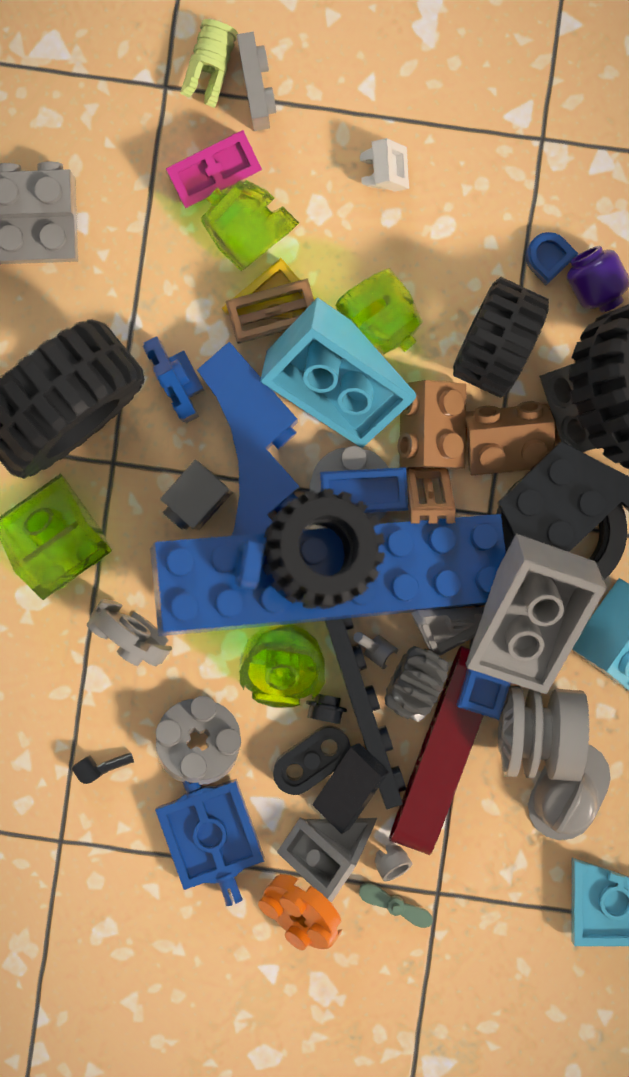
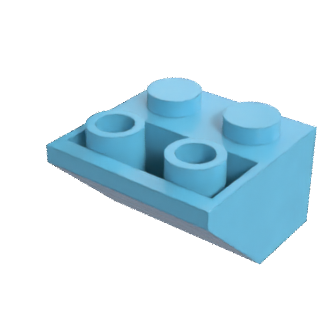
[572,578,629,691]

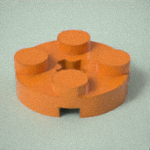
[258,874,342,950]

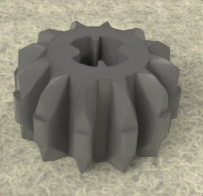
[385,646,448,722]

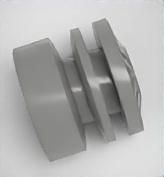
[498,686,589,782]

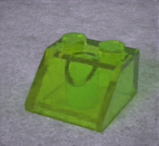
[0,473,112,600]

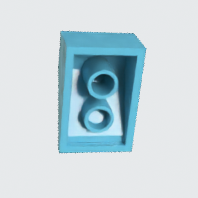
[260,297,416,448]

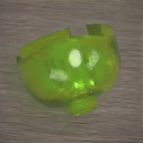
[239,624,325,708]

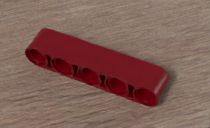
[389,645,484,855]

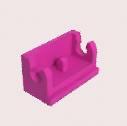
[166,130,262,209]

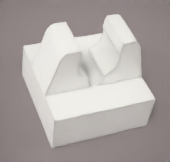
[360,138,409,192]

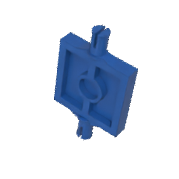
[155,778,265,906]

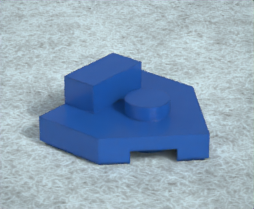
[143,336,205,423]

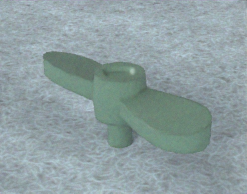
[359,883,433,928]

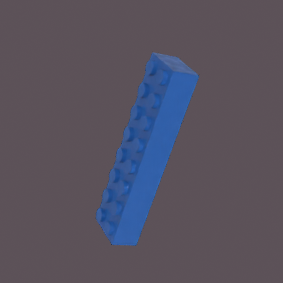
[150,514,506,636]

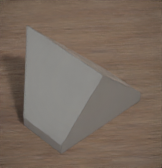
[277,817,377,902]

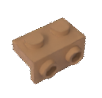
[397,380,466,469]
[465,401,555,476]

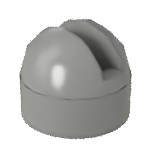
[375,844,413,881]

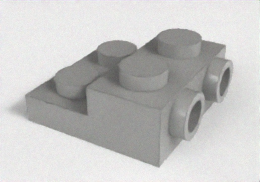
[0,161,78,264]

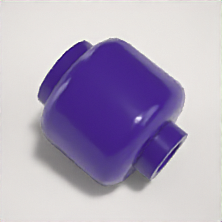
[567,245,629,313]

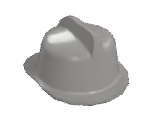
[528,745,611,840]

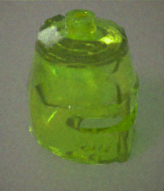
[201,180,299,271]
[335,268,423,355]

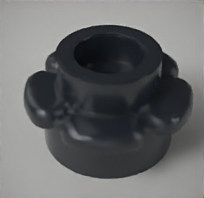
[306,693,347,724]

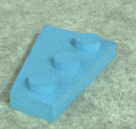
[571,857,629,946]

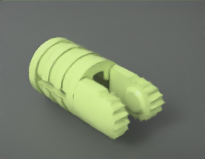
[180,19,238,108]

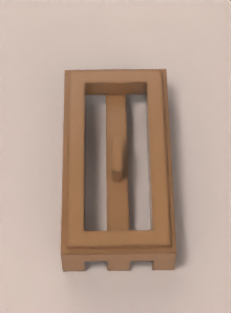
[226,278,314,344]
[406,468,456,524]

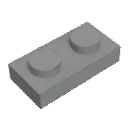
[237,31,276,131]

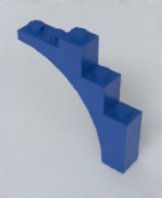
[197,342,300,536]

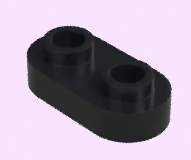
[273,726,351,795]

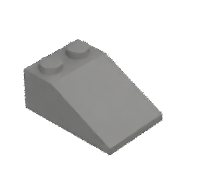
[466,534,607,694]

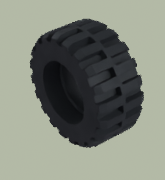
[569,304,629,469]
[0,319,145,479]

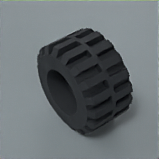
[453,277,549,398]
[263,489,385,609]

